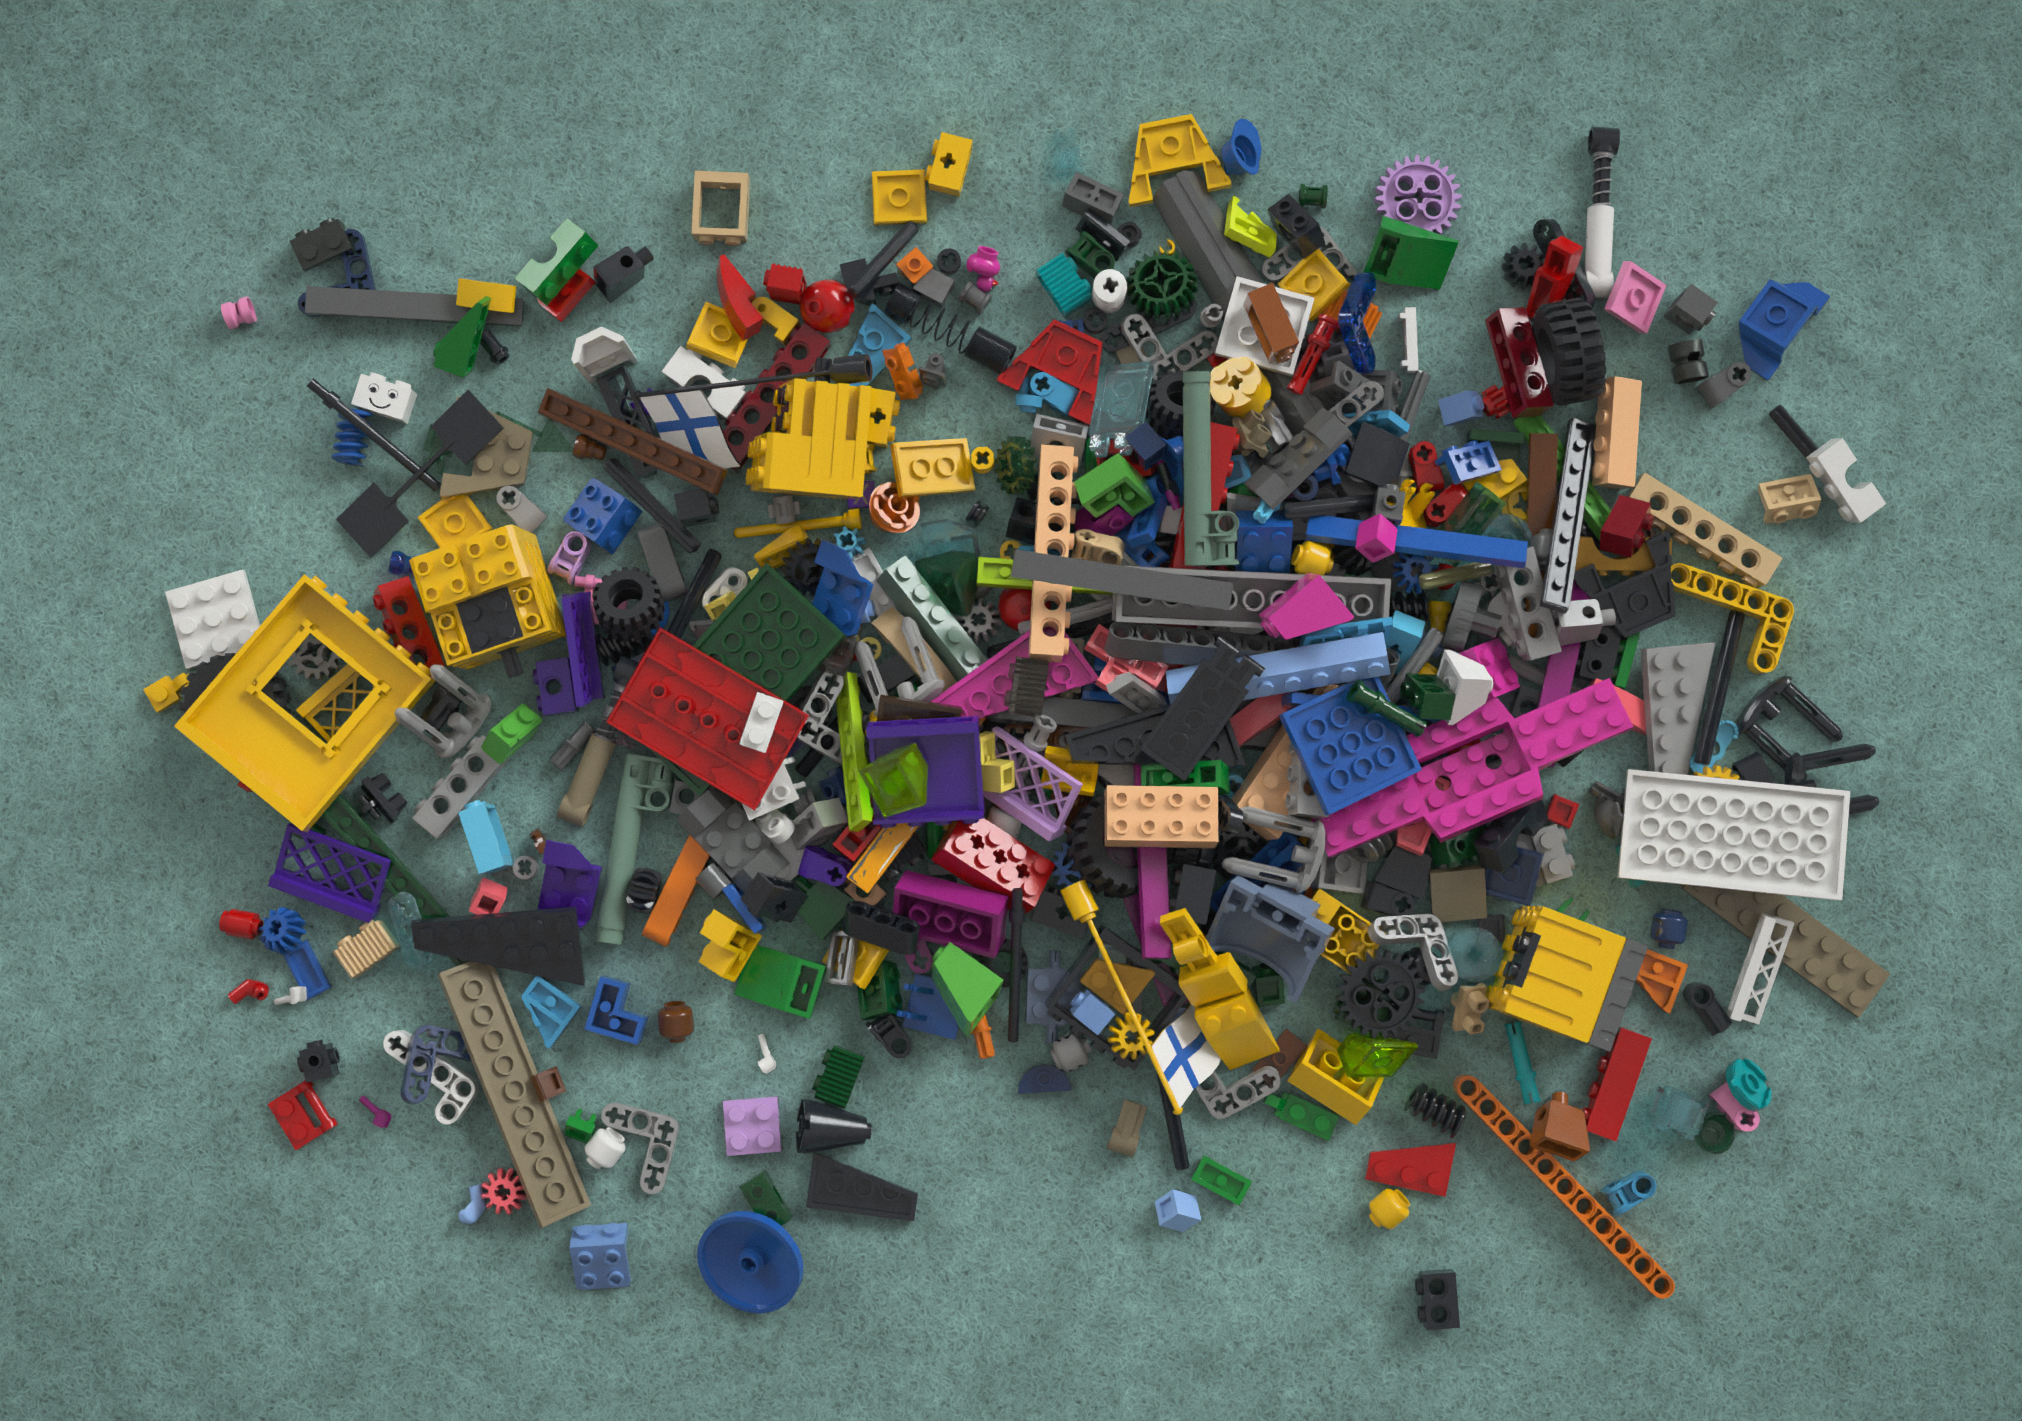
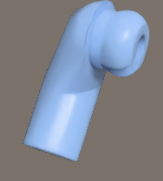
[459,1184,486,1224]

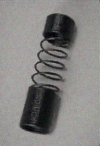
[885,284,1017,374]

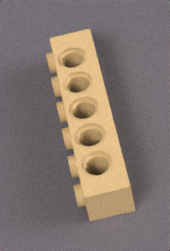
[1627,473,1782,588]

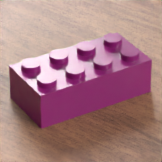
[893,870,1009,959]

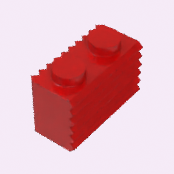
[763,263,807,305]

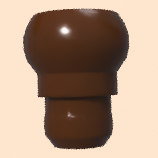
[572,434,607,460]

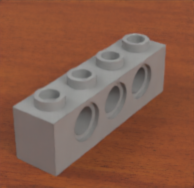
[1494,547,1562,661]
[412,735,511,839]
[1285,741,1329,819]

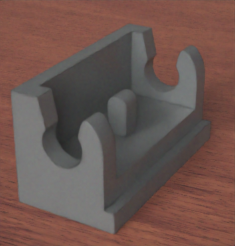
[1062,172,1124,225]

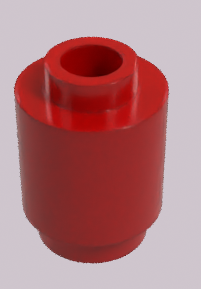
[219,909,263,940]

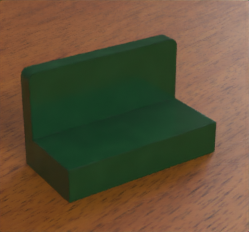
[1466,429,1525,466]

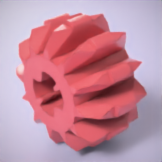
[481,1168,527,1215]

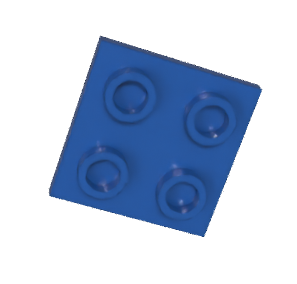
[896,974,959,1040]

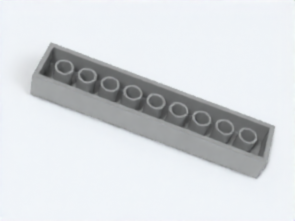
[1112,566,1391,628]

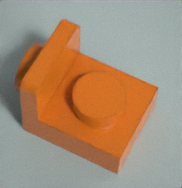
[896,247,933,284]

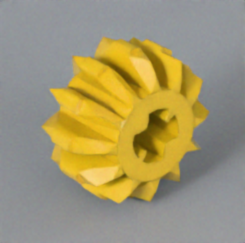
[1107,1012,1154,1060]

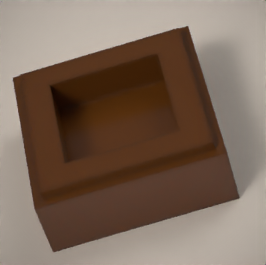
[530,1066,566,1102]

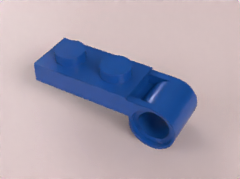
[1126,475,1168,548]

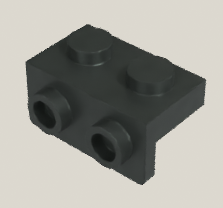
[290,218,354,271]

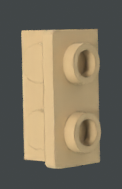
[1757,474,1821,524]

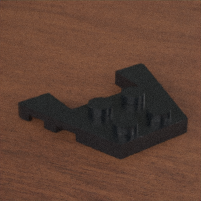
[1574,531,1675,638]

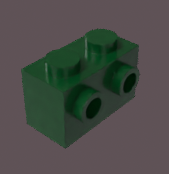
[1428,823,1487,868]

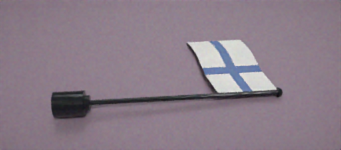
[634,354,873,468]

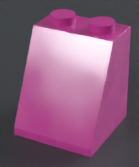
[1258,573,1354,640]

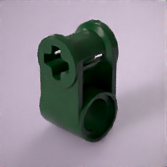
[1064,231,1115,279]

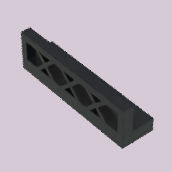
[596,366,658,478]

